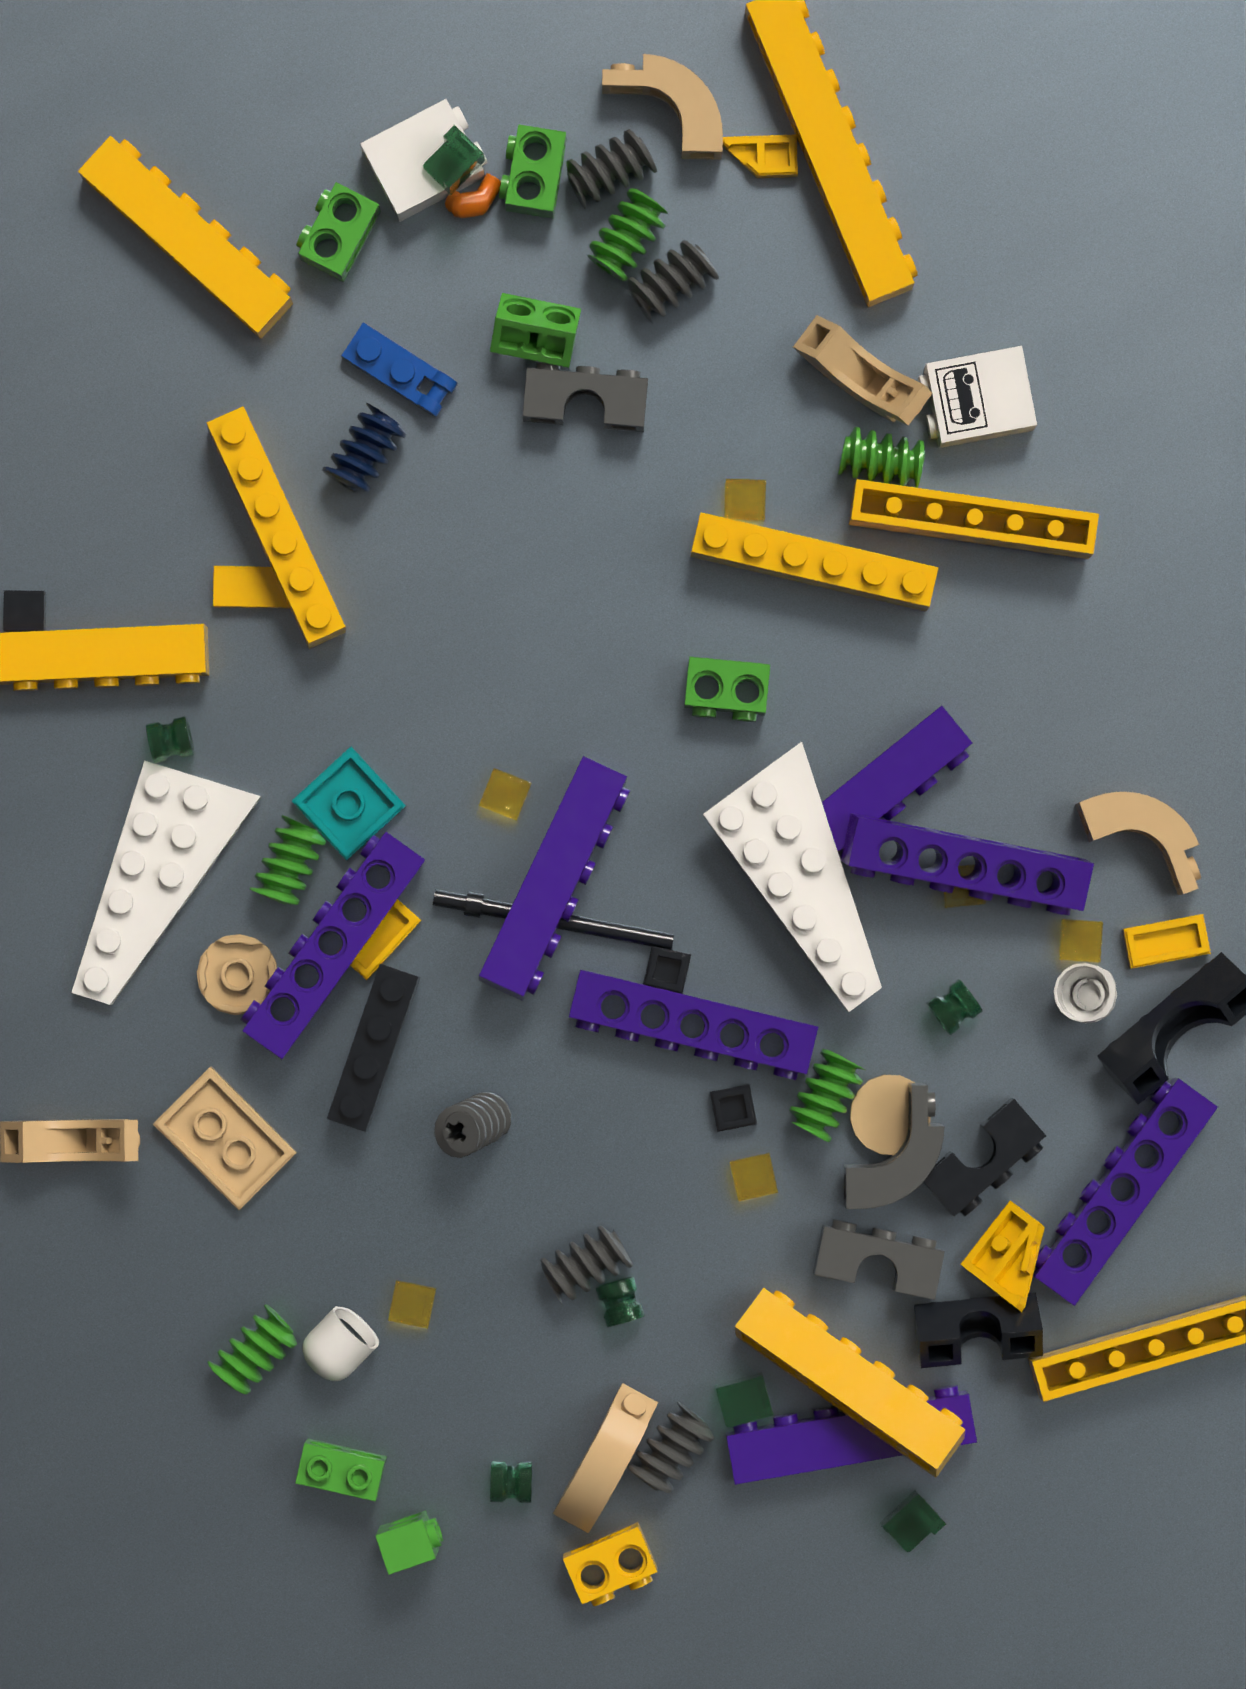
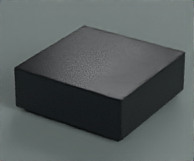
[3,590,46,632]
[643,946,691,994]
[710,1084,757,1132]

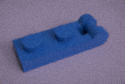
[341,322,458,417]

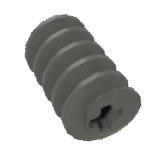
[566,129,657,209]
[627,240,719,324]
[434,1092,511,1158]
[540,1225,633,1305]
[627,1402,714,1493]

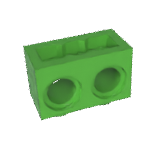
[499,124,567,219]
[296,182,381,282]
[490,293,581,368]
[684,656,770,722]
[295,1438,387,1501]
[375,1510,443,1575]

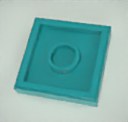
[292,746,406,861]

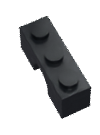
[923,1098,1046,1216]
[914,1292,1043,1369]

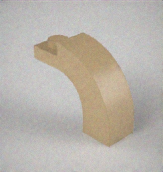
[602,54,723,160]
[793,315,933,426]
[1075,792,1201,895]
[0,1119,140,1163]
[553,1383,658,1533]

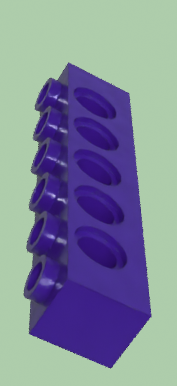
[841,813,1094,916]
[240,832,425,1060]
[569,970,818,1080]
[1033,1078,1218,1306]

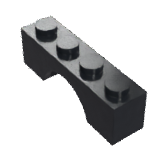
[1097,952,1246,1105]
[327,964,421,1132]

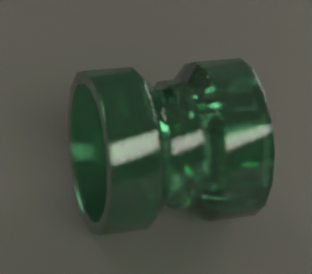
[146,716,195,763]
[926,979,983,1036]
[595,1276,645,1327]
[490,1461,532,1503]

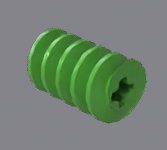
[587,188,668,281]
[837,427,925,488]
[249,815,326,905]
[789,1049,865,1142]
[207,1304,297,1395]

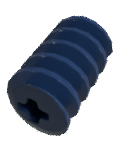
[322,402,407,493]

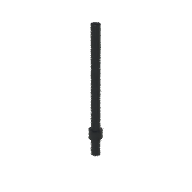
[432,889,675,950]

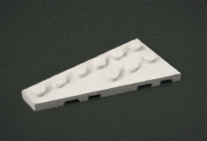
[703,742,882,1012]
[71,760,262,1005]

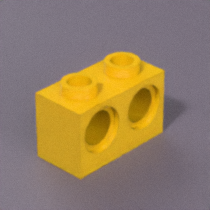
[563,1522,658,1606]

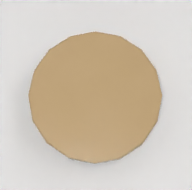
[197,934,277,1015]
[850,1074,930,1155]

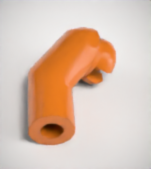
[445,173,501,219]

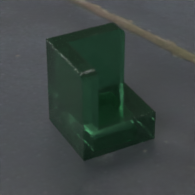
[423,125,485,195]
[715,1372,774,1427]
[880,1489,946,1552]

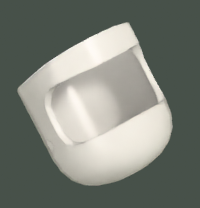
[1054,963,1117,1023]
[302,1306,379,1381]

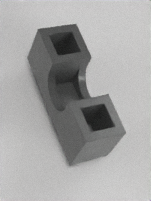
[523,362,648,432]
[813,1219,945,1300]

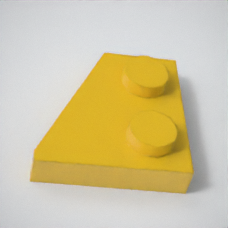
[960,1200,1045,1312]

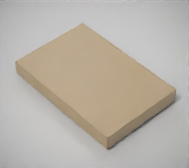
[153,1066,297,1210]

